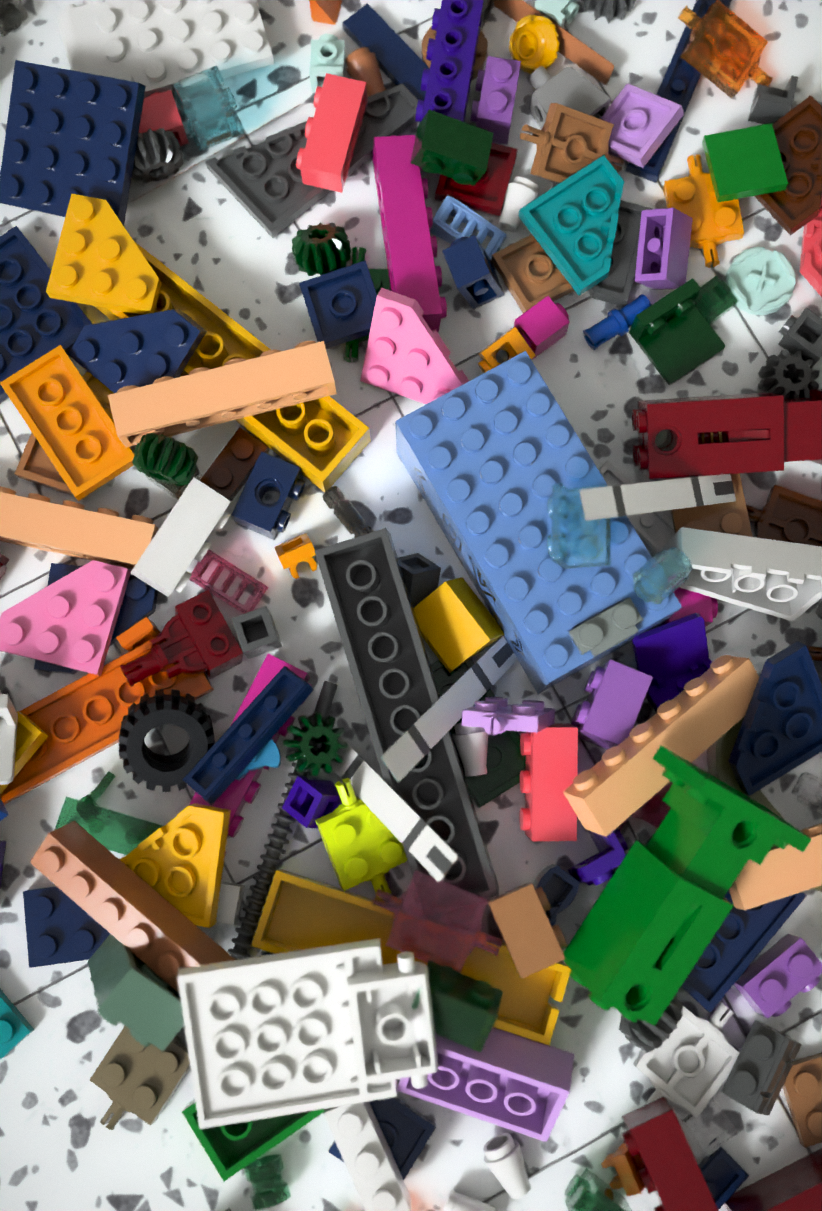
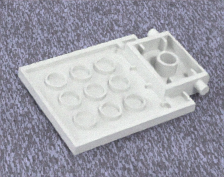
[57,0,275,98]
[177,938,438,1129]

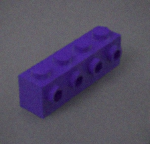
[415,0,483,122]

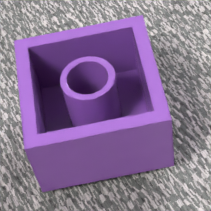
[571,659,653,750]

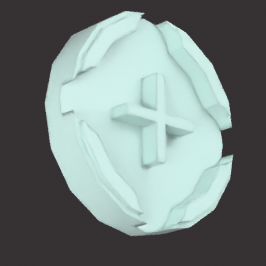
[725,247,796,315]

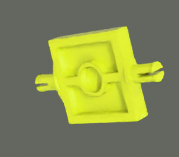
[315,778,408,899]

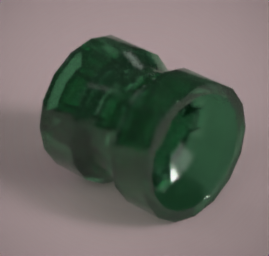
[244,1154,291,1210]

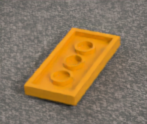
[0,345,135,501]

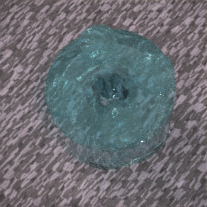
[172,65,244,151]

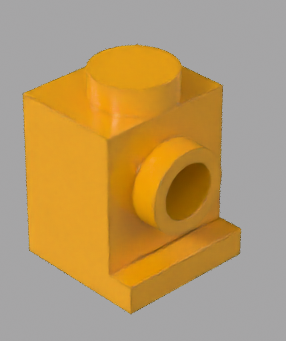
[478,327,536,373]

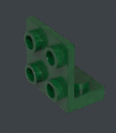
[629,278,725,385]

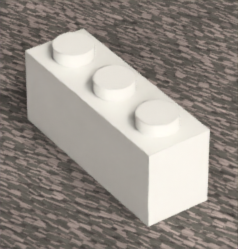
[131,477,231,597]
[324,1101,411,1211]

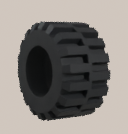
[119,689,215,792]

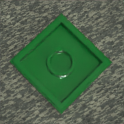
[702,123,788,203]

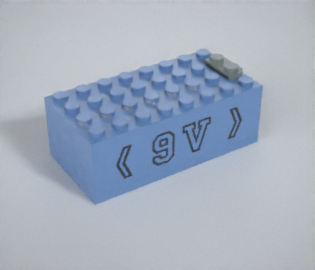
[395,351,682,694]

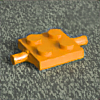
[663,154,744,268]

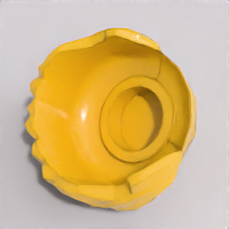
[509,14,560,74]

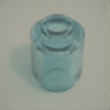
[633,547,692,604]

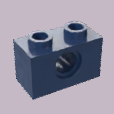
[442,235,505,309]
[231,451,306,540]

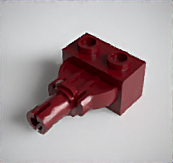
[120,590,243,687]

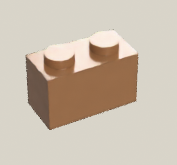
[487,882,567,979]

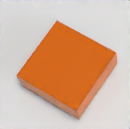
[116,617,161,652]

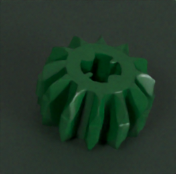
[292,222,351,276]
[132,433,199,486]
[283,712,348,777]

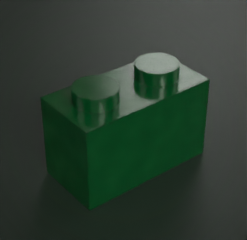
[410,109,494,186]

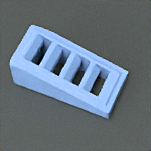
[431,195,507,262]

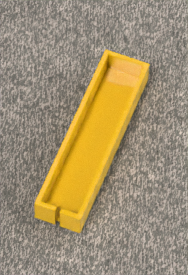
[251,869,571,1045]

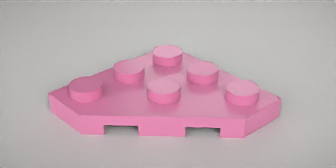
[360,288,469,404]
[0,560,131,676]

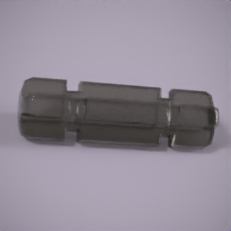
[322,486,374,537]

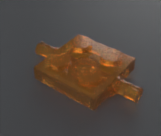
[677,0,773,98]

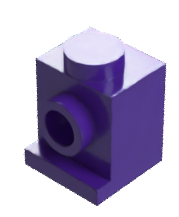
[282,775,342,828]

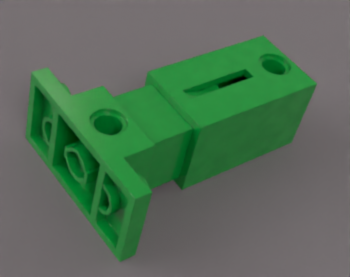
[563,745,812,1026]

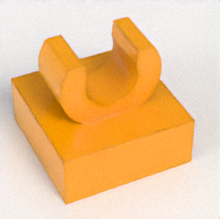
[274,533,317,579]

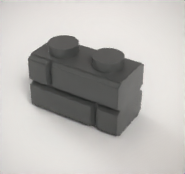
[722,1020,802,1116]

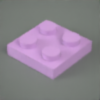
[600,84,684,168]

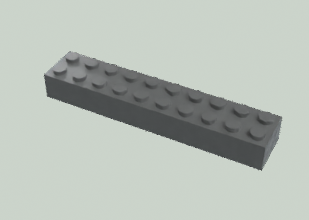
[314,528,500,917]

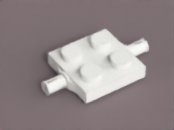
[633,1002,740,1119]

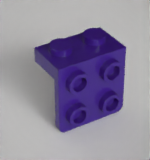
[632,613,712,713]
[567,829,628,886]

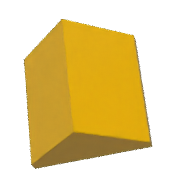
[414,577,504,673]

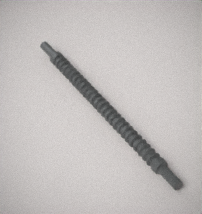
[228,681,338,960]

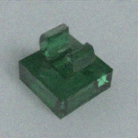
[695,276,738,325]

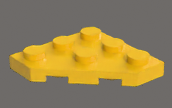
[46,194,162,315]
[119,803,231,928]

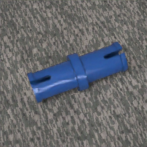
[583,294,651,350]

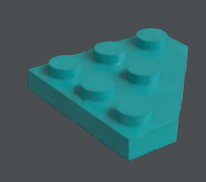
[518,155,624,296]

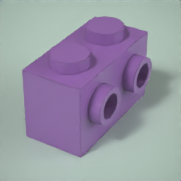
[470,56,521,145]
[635,208,693,290]
[734,934,822,1019]

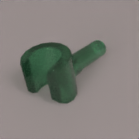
[76,771,116,823]

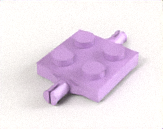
[462,697,555,735]

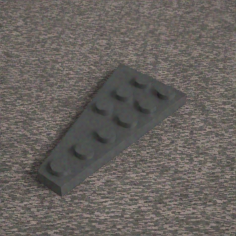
[205,84,418,238]

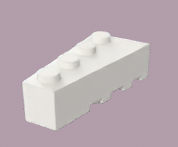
[663,527,822,622]

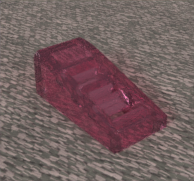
[189,549,268,614]

